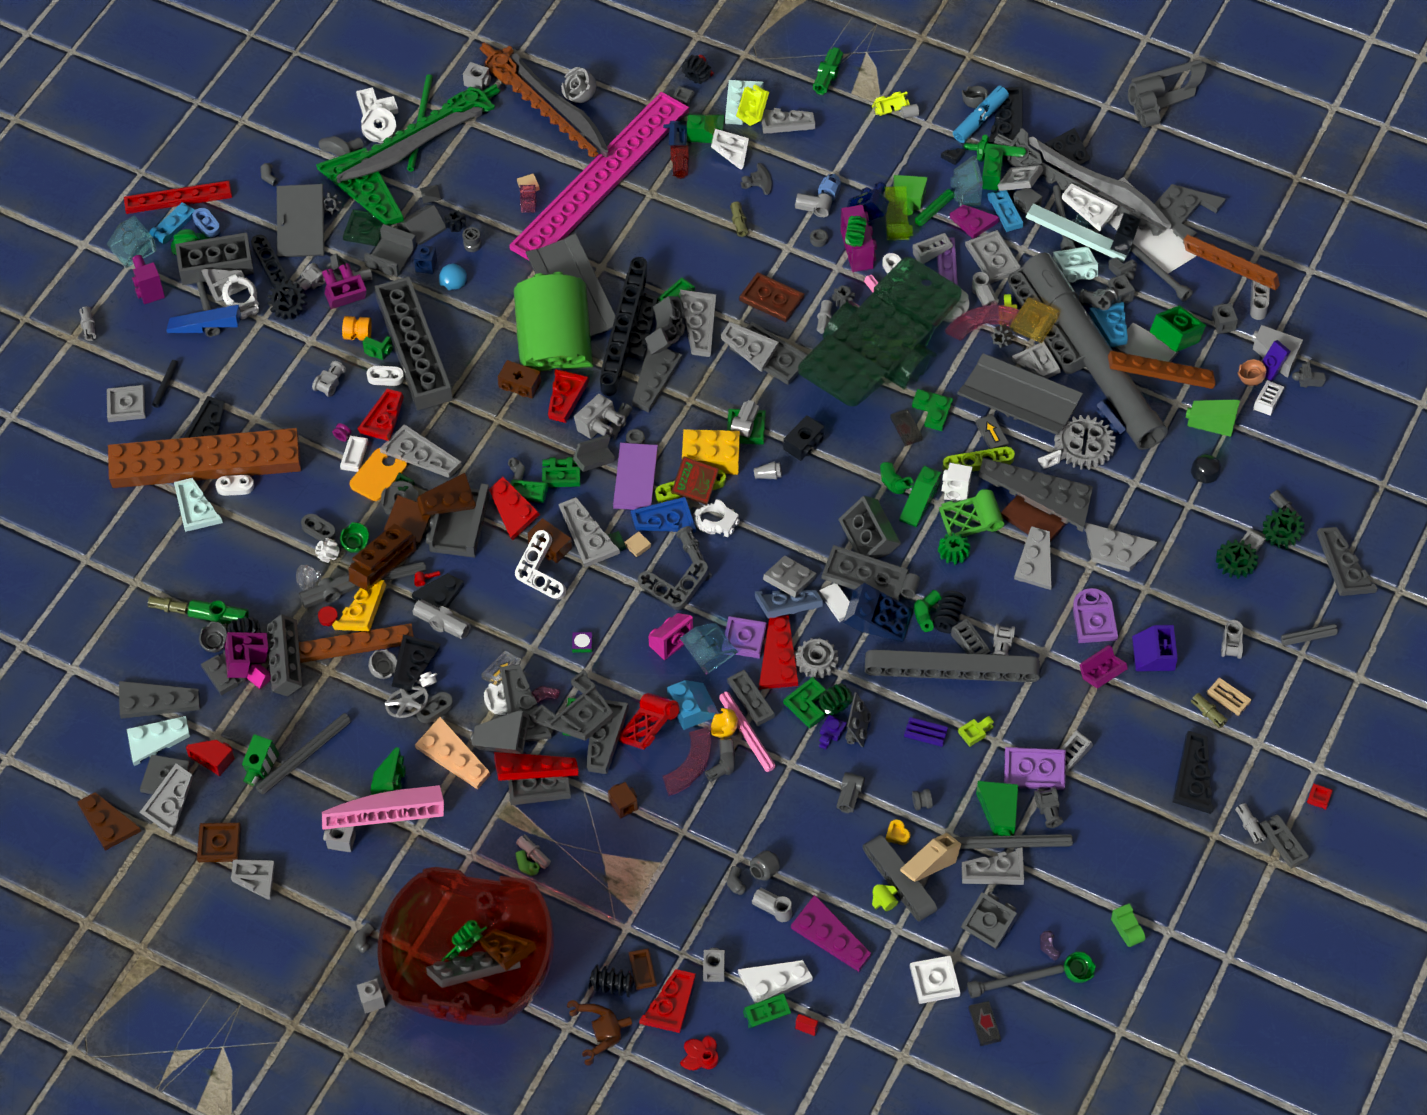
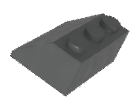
[838,496,901,559]

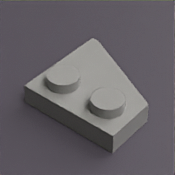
[1012,341,1061,379]

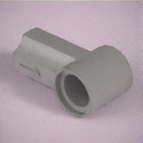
[795,193,833,218]
[971,272,999,310]
[730,400,759,438]
[752,888,793,922]

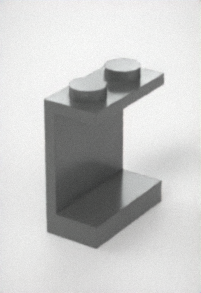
[364,224,417,277]

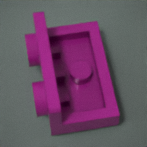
[1079,645,1128,689]

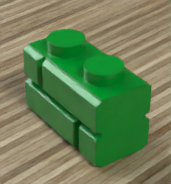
[981,148,1003,190]

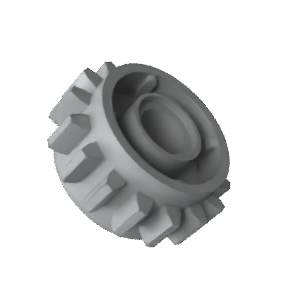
[796,638,838,679]

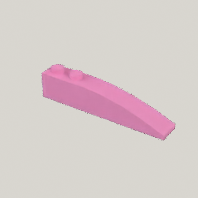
[322,785,444,830]

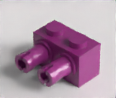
[132,255,165,305]
[322,263,367,309]

